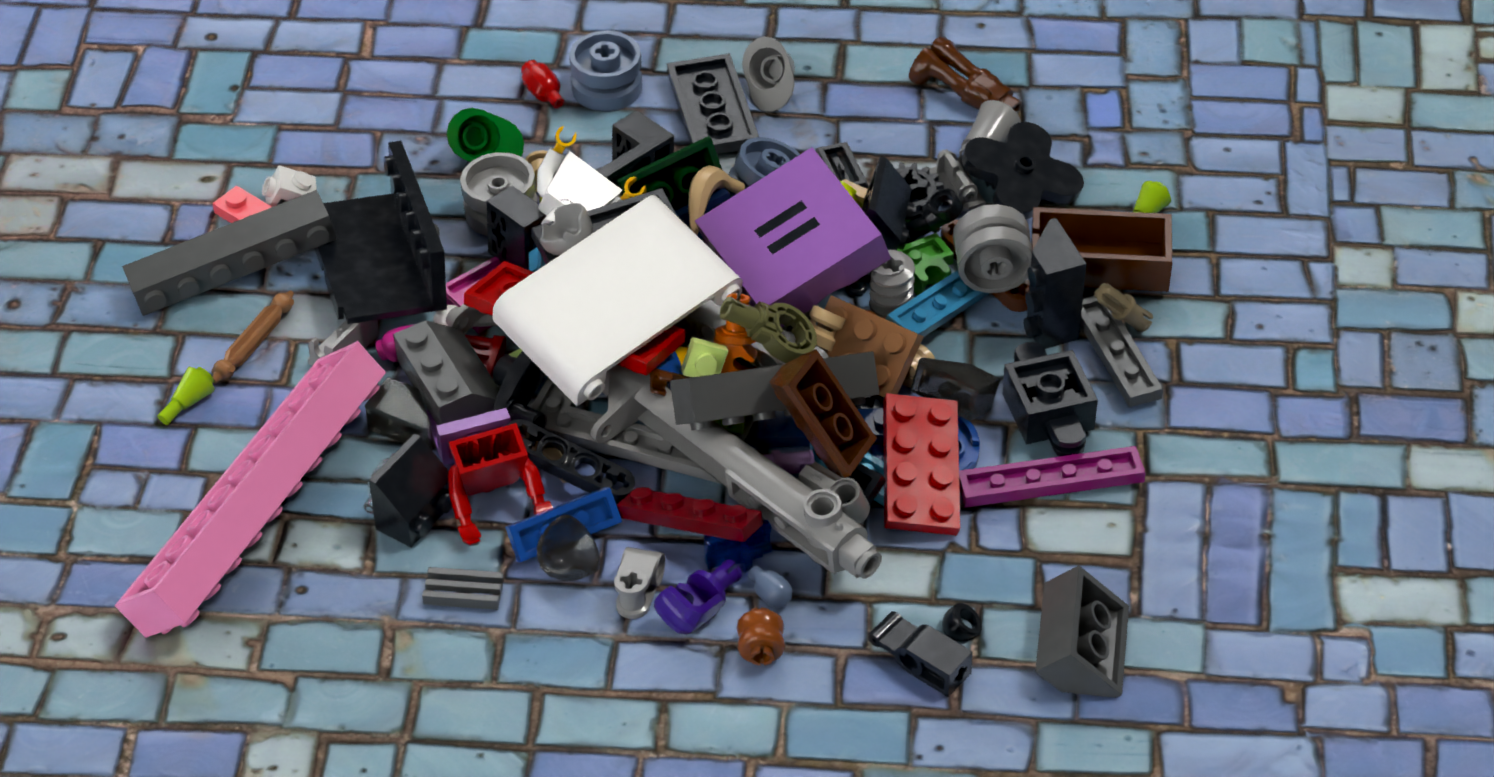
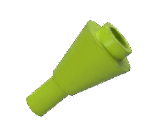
[1133,181,1171,213]
[157,367,215,425]

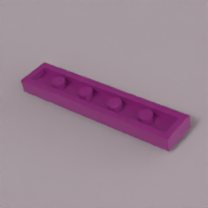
[959,446,1146,508]

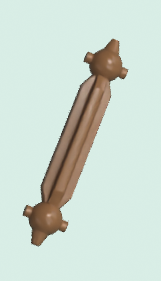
[212,290,294,383]

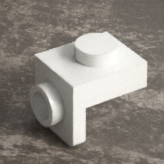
[262,165,317,207]

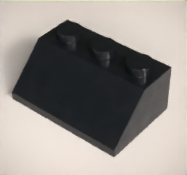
[1023,218,1086,349]

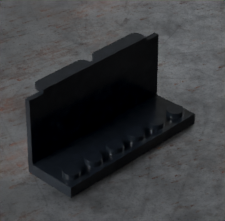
[314,141,447,324]

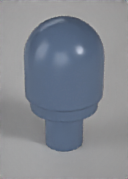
[748,566,792,608]

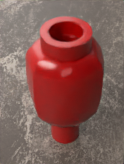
[521,60,564,109]

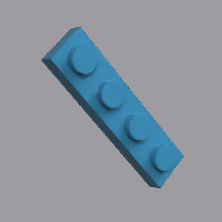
[886,270,989,336]

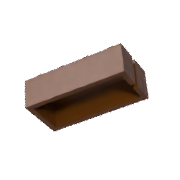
[1031,207,1172,292]

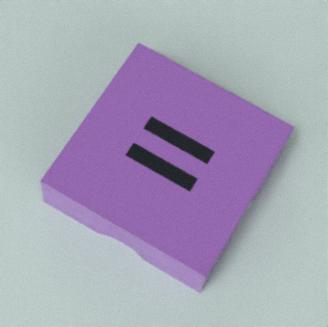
[695,147,891,328]

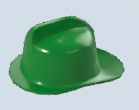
[446,107,524,162]

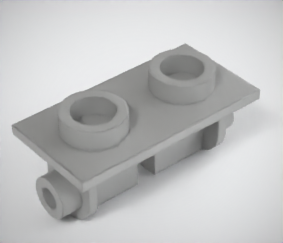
[929,149,986,211]

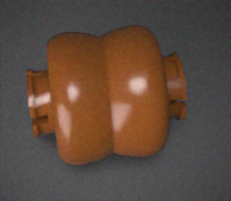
[736,607,785,666]

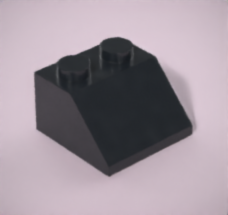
[862,156,914,250]
[369,433,452,547]

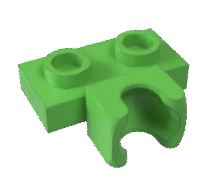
[897,233,954,296]

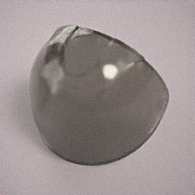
[537,515,600,581]

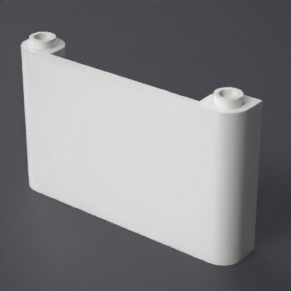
[492,195,743,406]

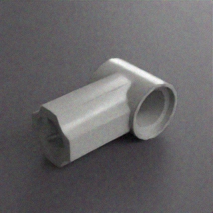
[798,462,870,523]

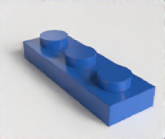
[505,487,622,562]

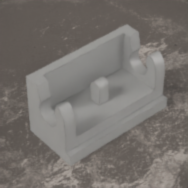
[307,320,379,366]

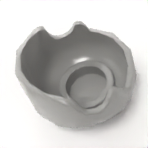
[540,203,593,256]

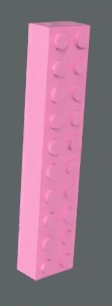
[115,341,386,638]

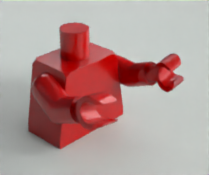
[448,423,553,545]

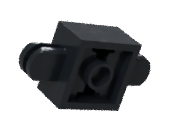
[1002,342,1098,456]

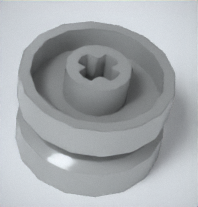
[460,152,538,236]
[953,204,1033,293]

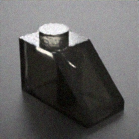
[910,358,1000,421]
[365,377,434,450]

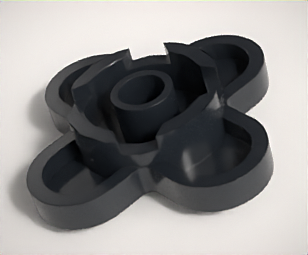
[961,122,1084,220]

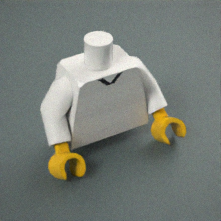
[537,126,646,225]

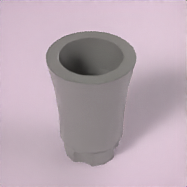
[958,100,1021,168]

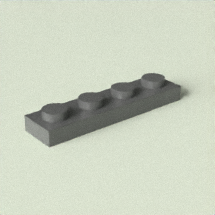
[1080,297,1163,407]

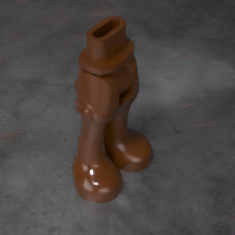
[909,36,1022,112]

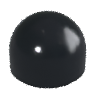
[942,603,982,641]

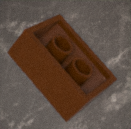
[769,349,877,478]

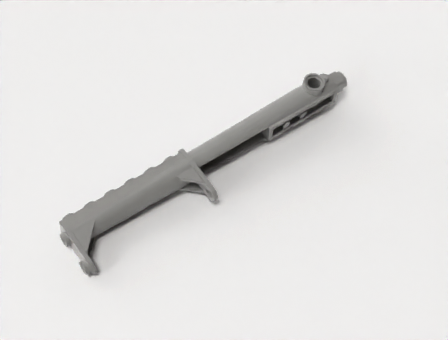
[446,304,882,579]

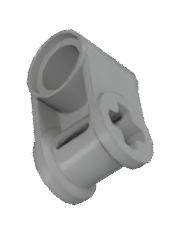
[614,547,665,619]

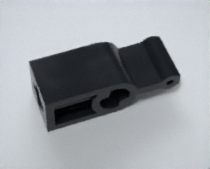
[868,611,973,697]

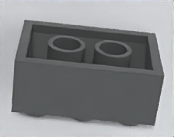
[393,320,499,425]
[1035,565,1129,698]

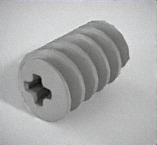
[869,250,915,318]

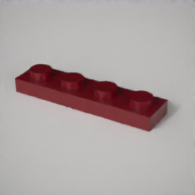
[617,487,763,542]

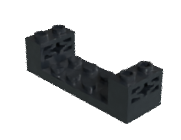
[486,110,674,270]

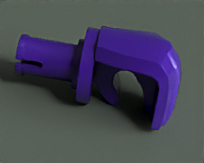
[654,559,742,635]

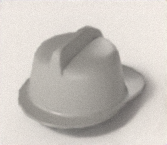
[742,37,795,112]

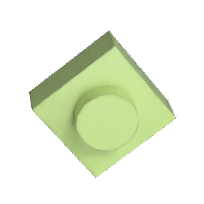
[681,337,728,377]

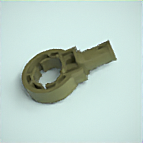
[719,297,817,363]

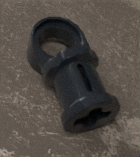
[903,188,963,244]

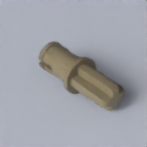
[1094,283,1153,332]

